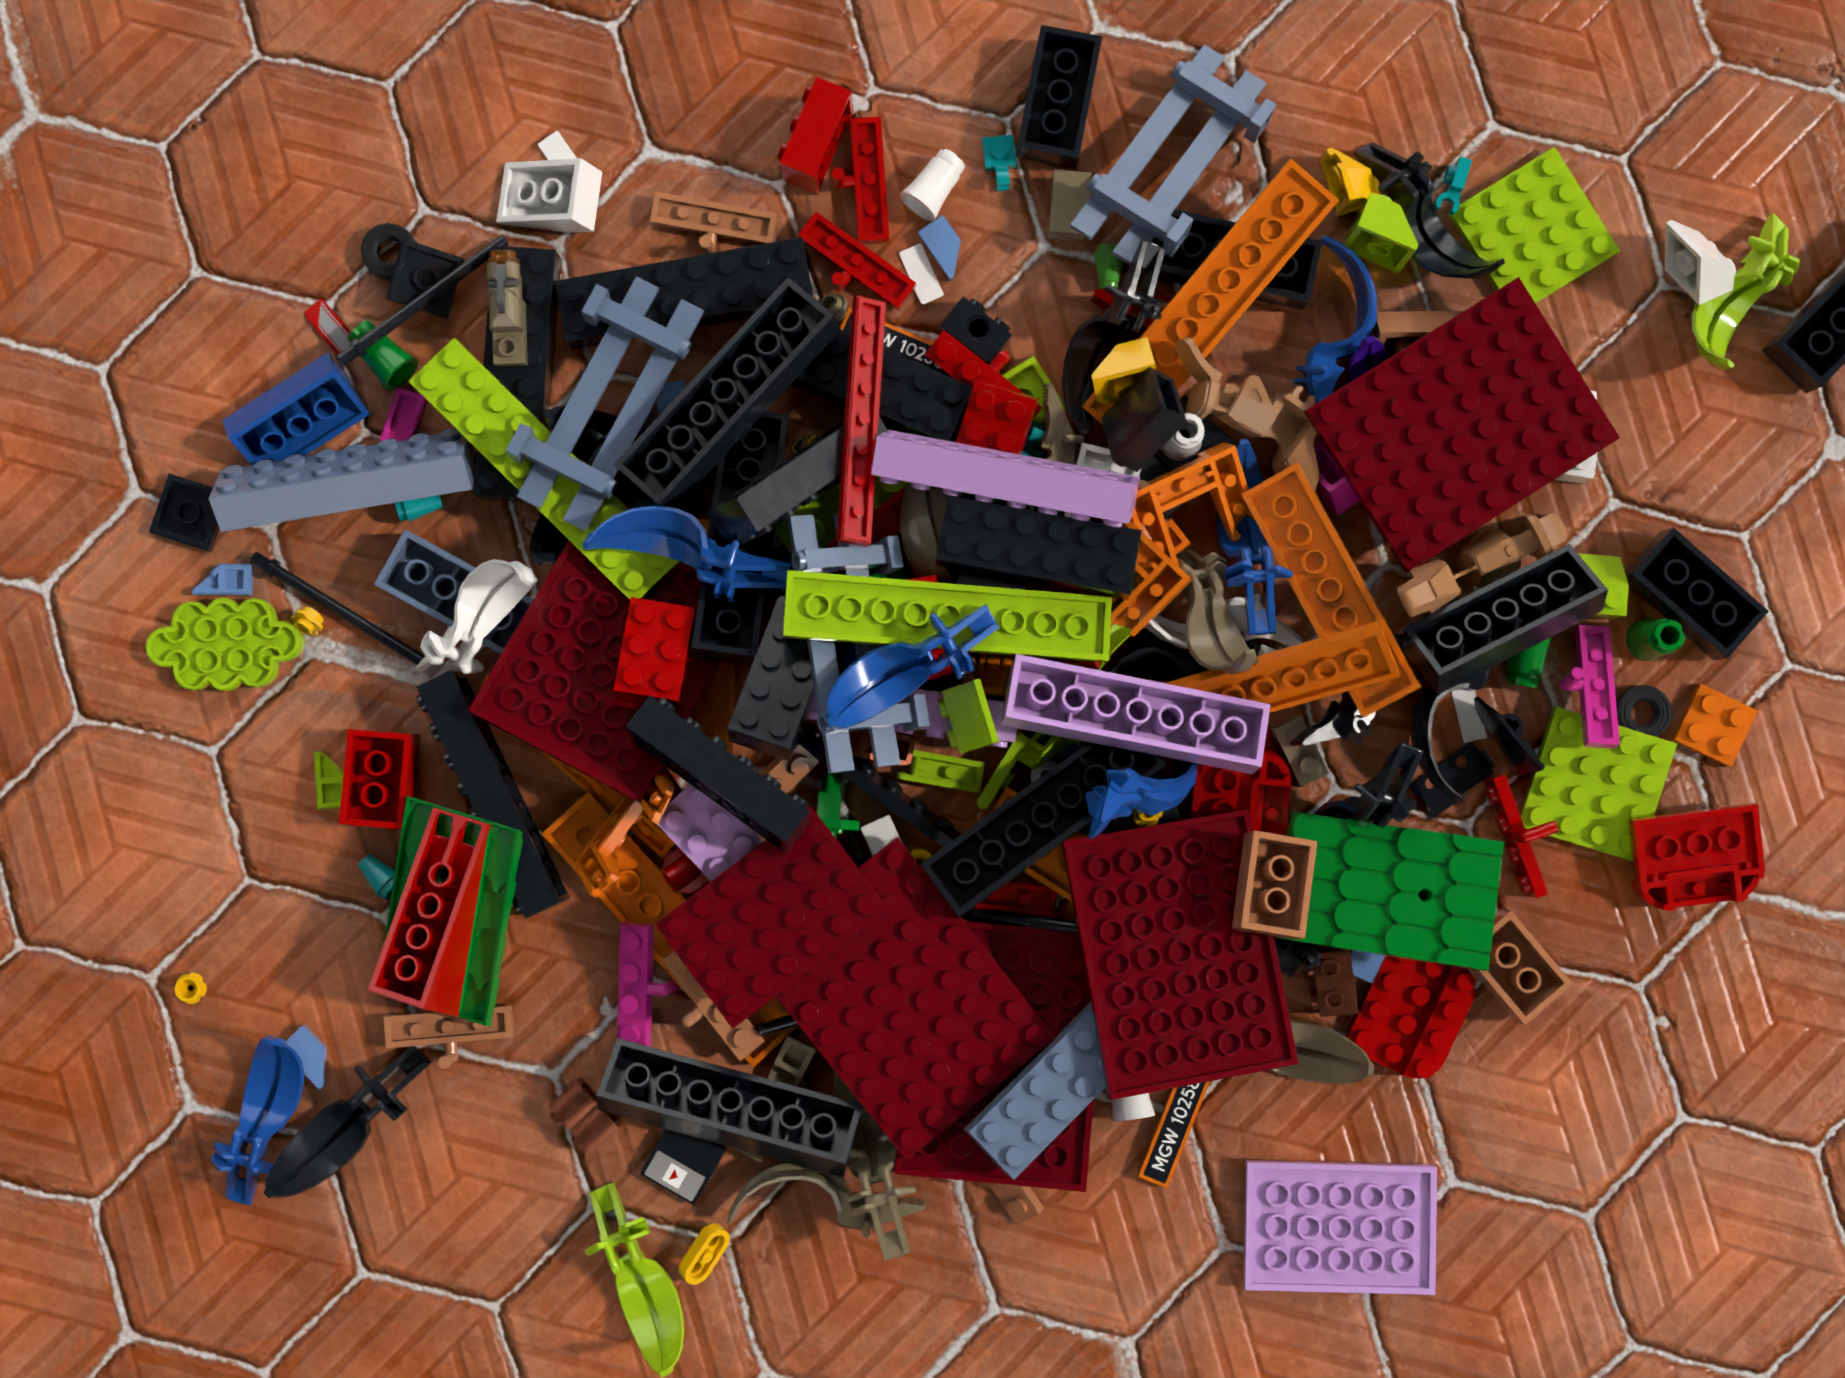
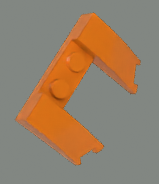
[1130,442,1255,566]
[1090,517,1191,637]
[573,770,675,898]

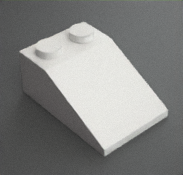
[496,158,602,233]

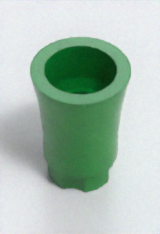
[348,321,418,391]
[1626,618,1686,661]
[1506,637,1551,688]

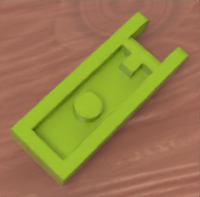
[977,732,1030,809]
[896,750,985,793]

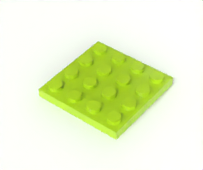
[1447,147,1620,303]
[1519,706,1677,861]

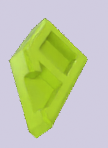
[314,751,344,810]

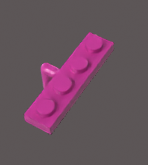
[1559,625,1620,749]
[617,921,681,1047]

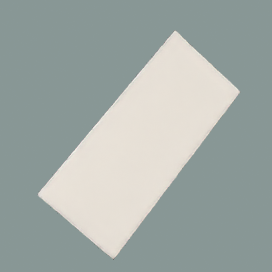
[1451,690,1487,743]

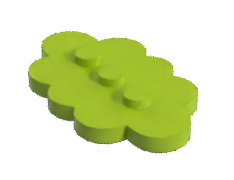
[145,597,305,691]

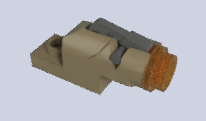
[487,250,528,367]

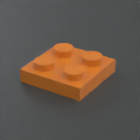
[1671,683,1758,767]

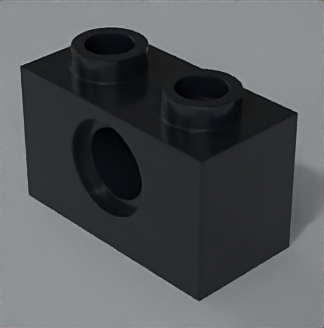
[939,296,1012,365]

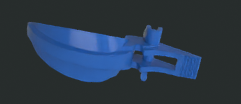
[1293,235,1377,405]
[1216,439,1293,635]
[583,506,791,602]
[825,604,999,729]
[1085,759,1198,839]
[210,1035,304,1206]

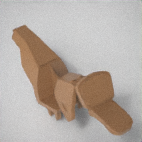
[1176,337,1320,492]
[1397,513,1567,617]

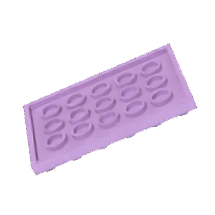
[1243,1160,1437,1295]

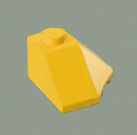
[1320,148,1381,217]
[1091,337,1156,405]

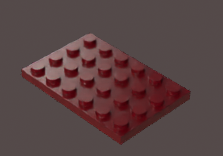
[655,806,889,1029]

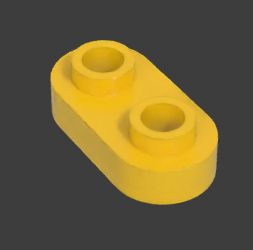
[679,1223,730,1285]

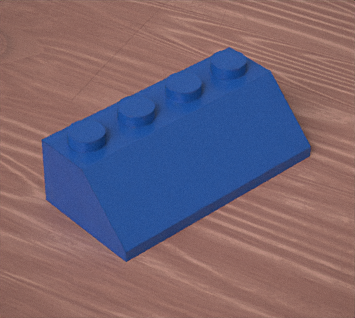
[222,352,370,465]

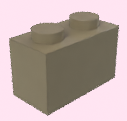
[1047,169,1092,242]
[1270,716,1329,787]

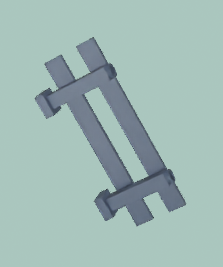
[1070,44,1277,265]
[506,276,704,532]
[788,513,930,774]

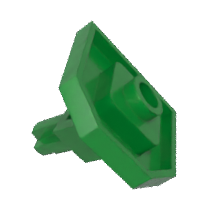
[817,769,860,838]

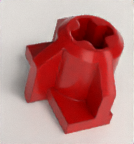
[662,847,709,895]

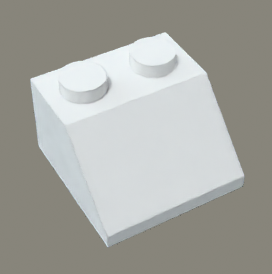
[1665,220,1736,305]

